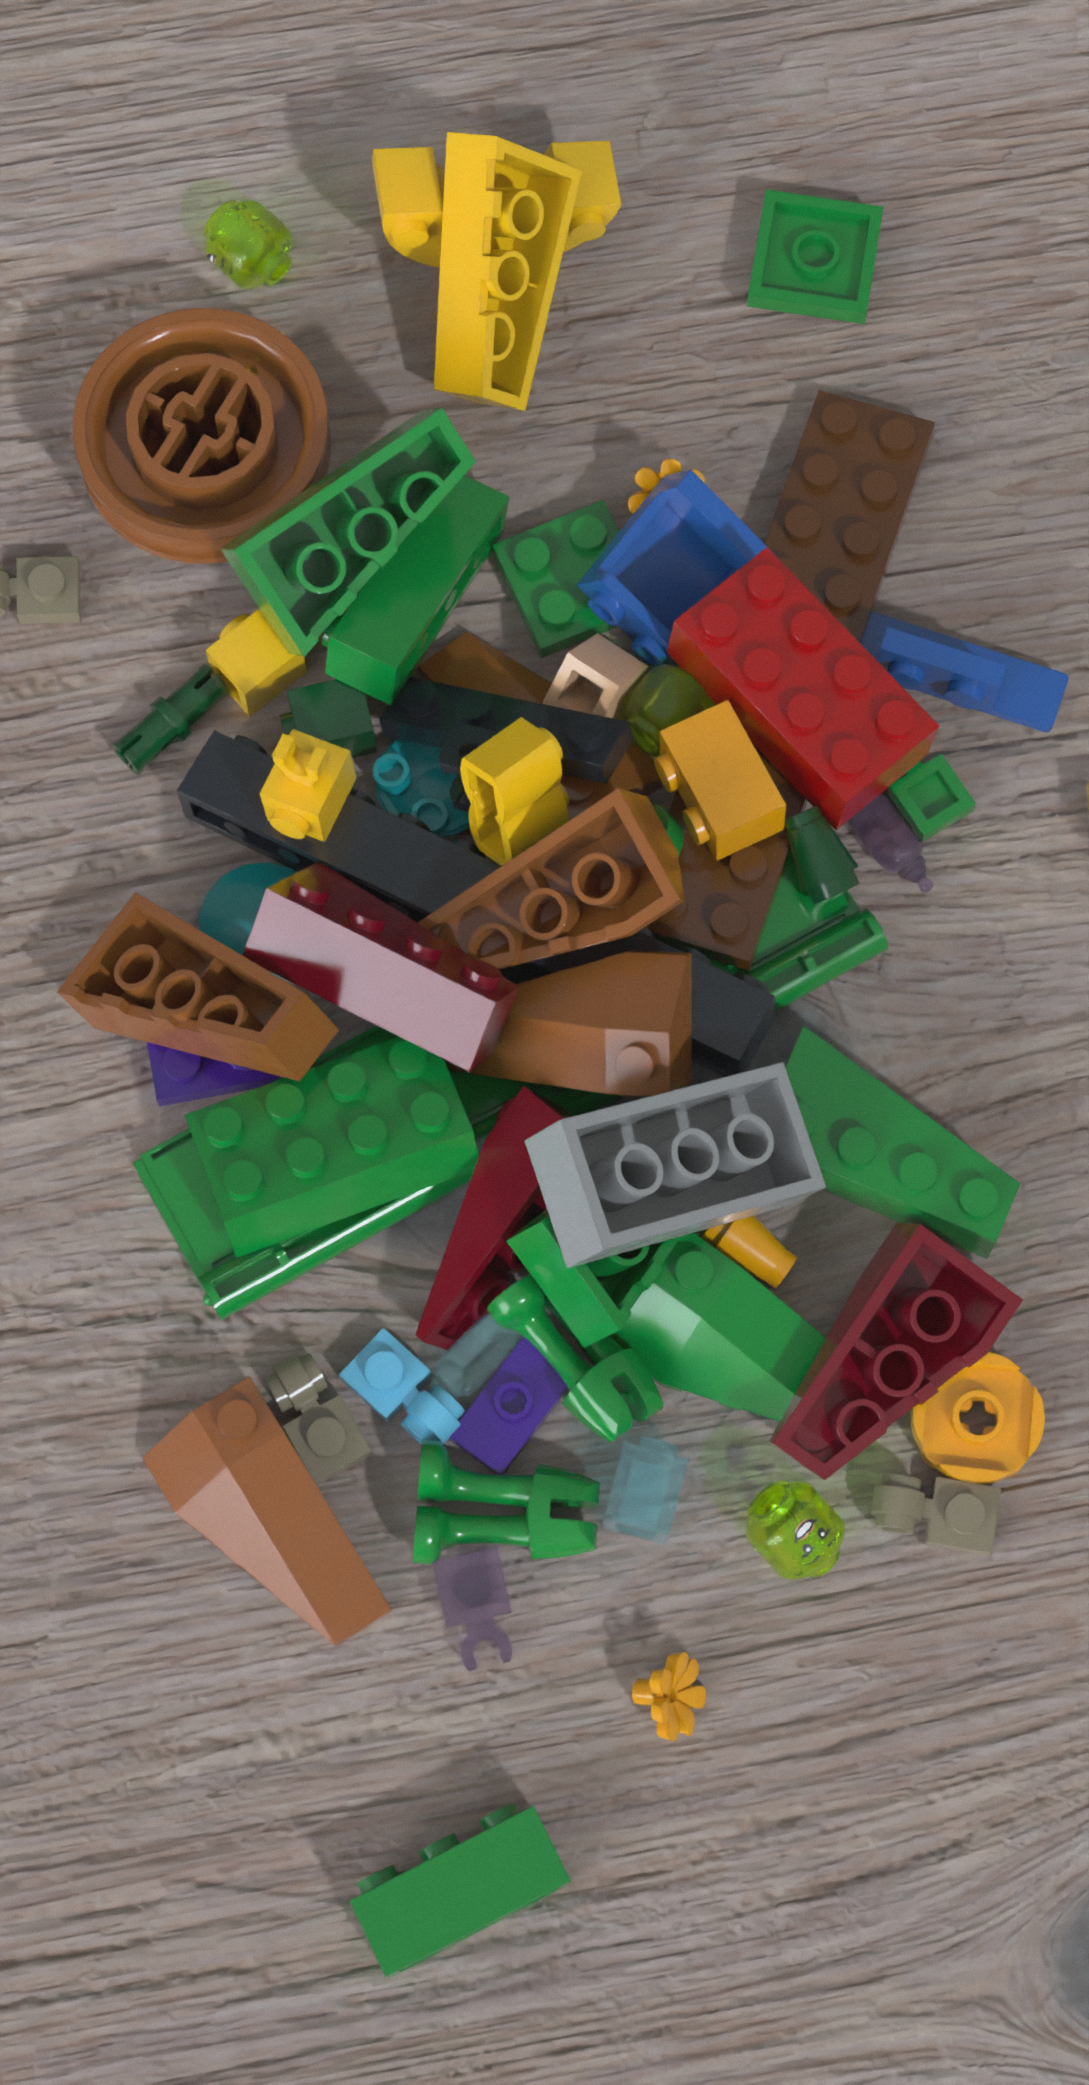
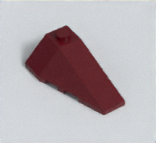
[415,1086,574,1352]
[769,1223,1023,1480]

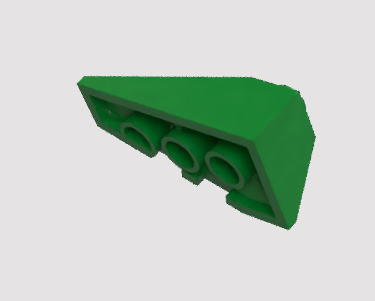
[612,1233,826,1422]

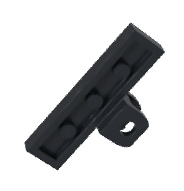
[379,677,633,812]

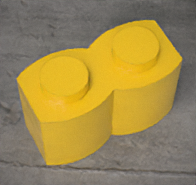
[460,717,569,866]

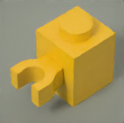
[260,729,357,842]

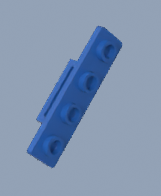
[861,611,1069,733]

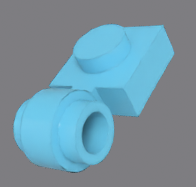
[339,1328,465,1445]

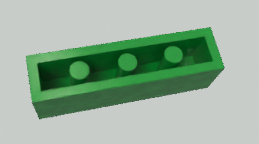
[322,475,510,705]

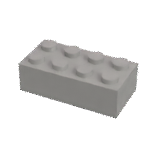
[525,1062,826,1268]

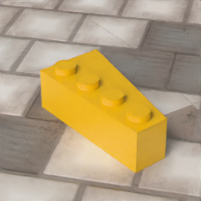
[434,132,583,411]

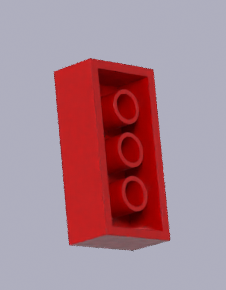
[667,547,939,831]

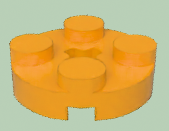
[911,1352,1045,1485]

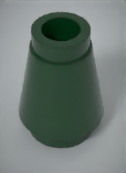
[785,805,860,904]

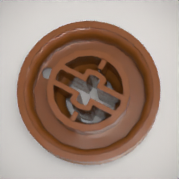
[73,308,331,564]

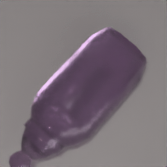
[847,794,934,893]

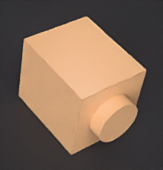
[542,633,648,719]

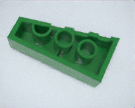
[220,408,476,657]
[785,1025,1020,1259]
[507,1209,686,1348]

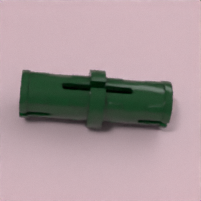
[111,664,230,775]

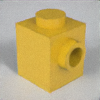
[206,609,307,717]

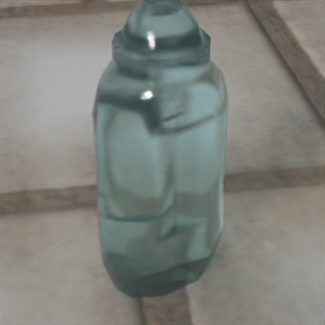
[428,1314,522,1400]

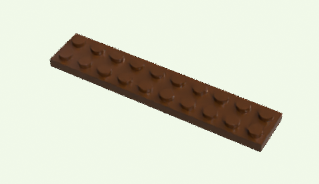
[646,390,935,971]

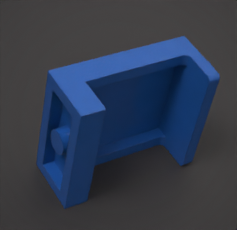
[576,469,775,668]

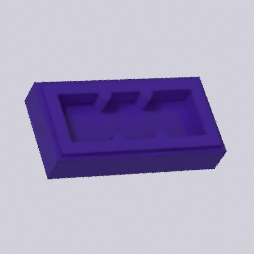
[449,1337,568,1475]

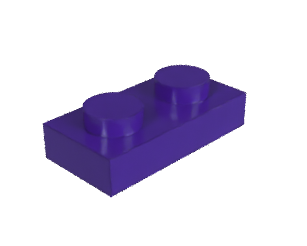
[147,1042,281,1107]

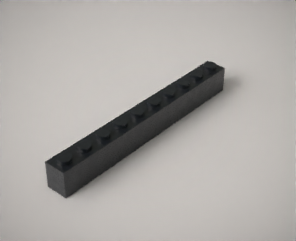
[176,730,775,1077]

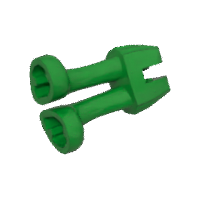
[487,1275,664,1443]
[412,1440,600,1565]

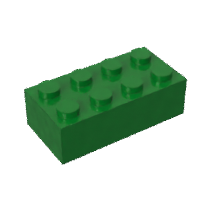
[184,1037,479,1258]

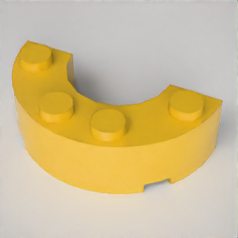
[372,140,622,268]

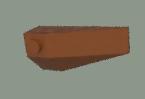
[418,631,663,821]
[418,788,685,969]
[444,950,692,1097]
[142,1376,392,1647]

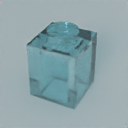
[603,1437,689,1546]

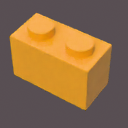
[654,700,786,861]

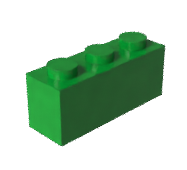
[349,1802,571,1979]

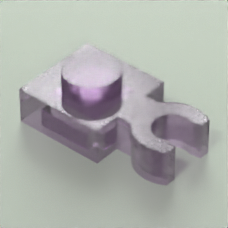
[432,1545,512,1671]

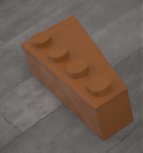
[57,892,339,1081]

